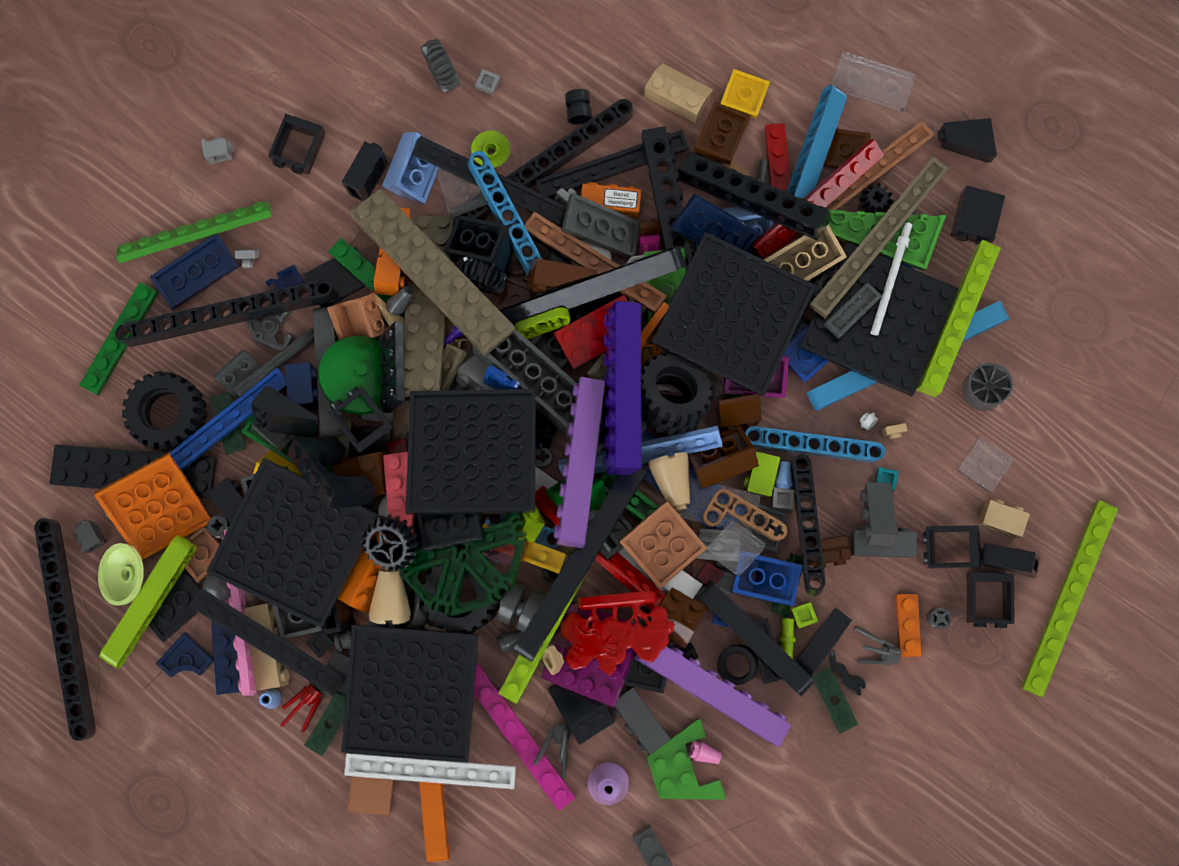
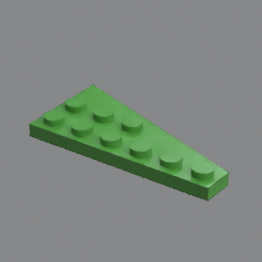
[829,210,946,271]

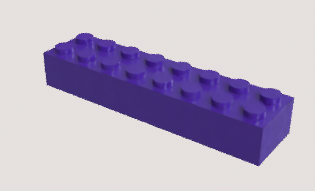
[603,301,641,476]

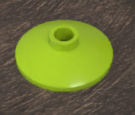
[471,130,510,168]

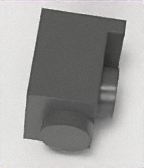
[74,520,107,553]

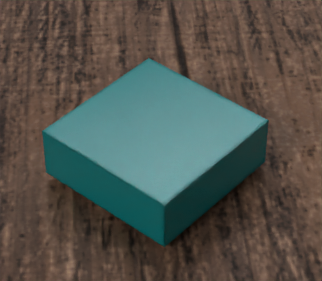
[875,467,899,492]

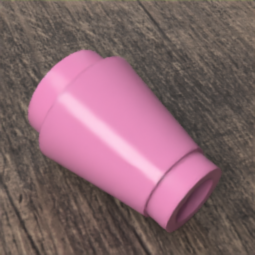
[689,740,722,764]

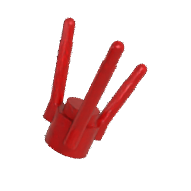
[280,684,322,733]

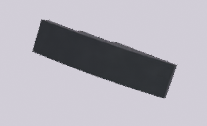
[795,607,852,676]

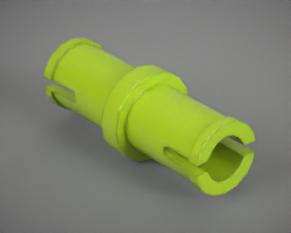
[779,618,796,660]

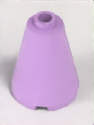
[587,762,629,805]

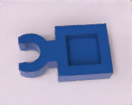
[483,365,520,390]

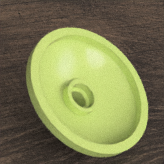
[98,543,144,606]

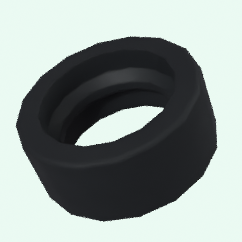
[717,644,759,685]

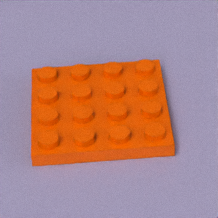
[94,453,212,560]

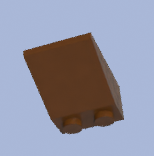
[526,258,597,293]
[332,451,388,496]

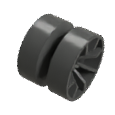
[963,363,1013,411]
[496,580,547,632]

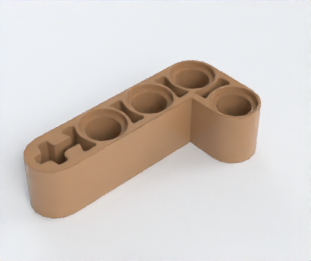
[702,489,787,541]

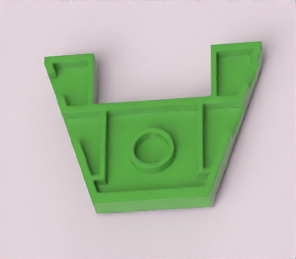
[647,718,726,800]

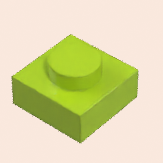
[790,602,818,629]

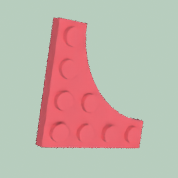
[383,452,415,533]

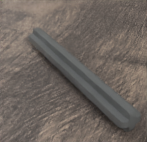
[234,329,314,397]

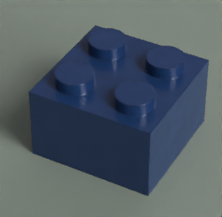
[285,362,319,411]

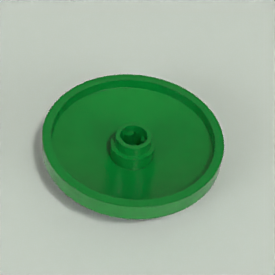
[318,336,382,415]

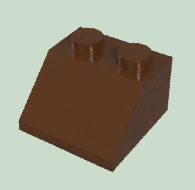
[715,394,761,431]

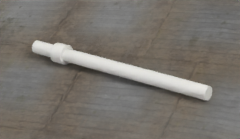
[870,222,912,335]

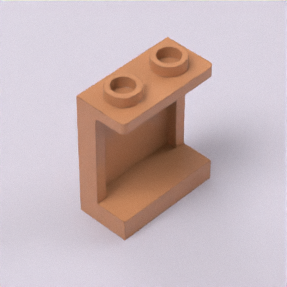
[327,293,386,341]

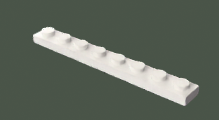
[344,753,516,789]

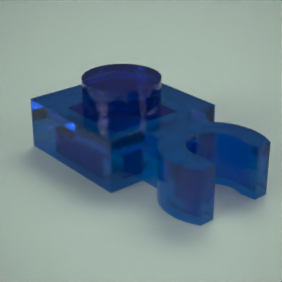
[265,265,304,290]

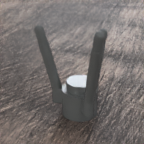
[854,626,901,666]
[534,725,570,779]

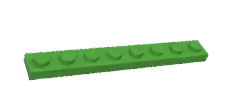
[116,201,272,263]

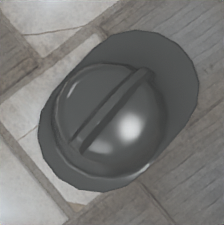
[399,589,429,629]

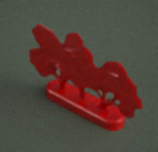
[561,591,675,676]

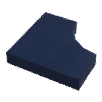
[156,632,214,677]

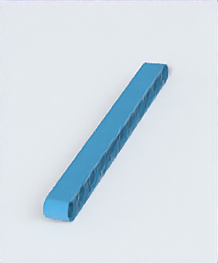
[806,301,1010,411]

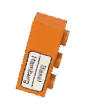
[581,182,641,218]

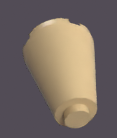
[648,452,690,512]
[369,567,411,624]

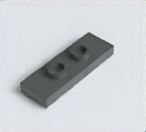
[824,282,882,339]

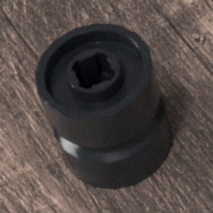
[565,89,592,125]

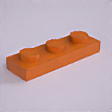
[895,594,922,657]

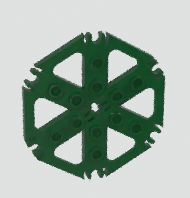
[399,513,527,616]

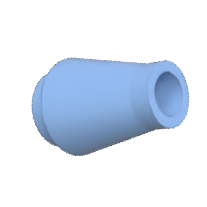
[774,462,794,490]
[259,688,282,709]

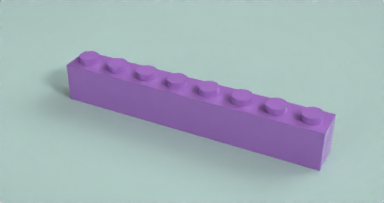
[554,377,605,548]
[634,646,791,747]

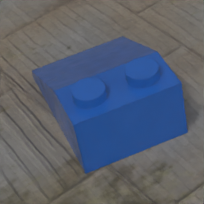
[731,552,802,606]

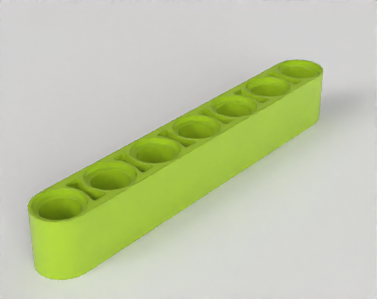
[99,535,197,669]

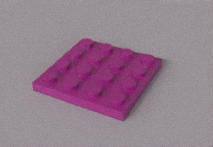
[541,601,635,707]

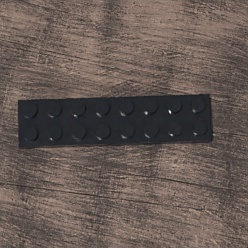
[49,444,217,498]

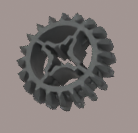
[421,39,460,93]

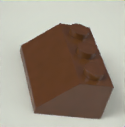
[688,425,759,489]

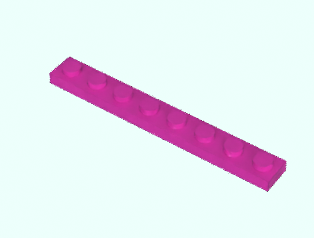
[474,662,576,811]

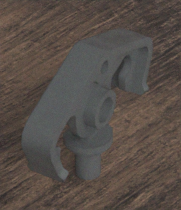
[244,307,294,352]

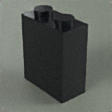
[950,185,1005,245]

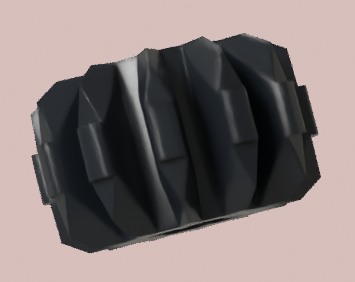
[859,183,893,213]

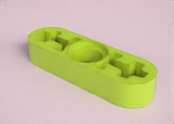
[515,307,570,339]

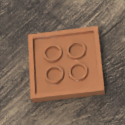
[619,500,707,589]

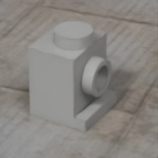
[201,138,234,165]

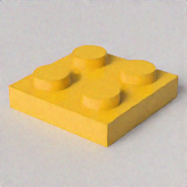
[720,69,770,119]

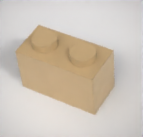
[977,498,1030,538]

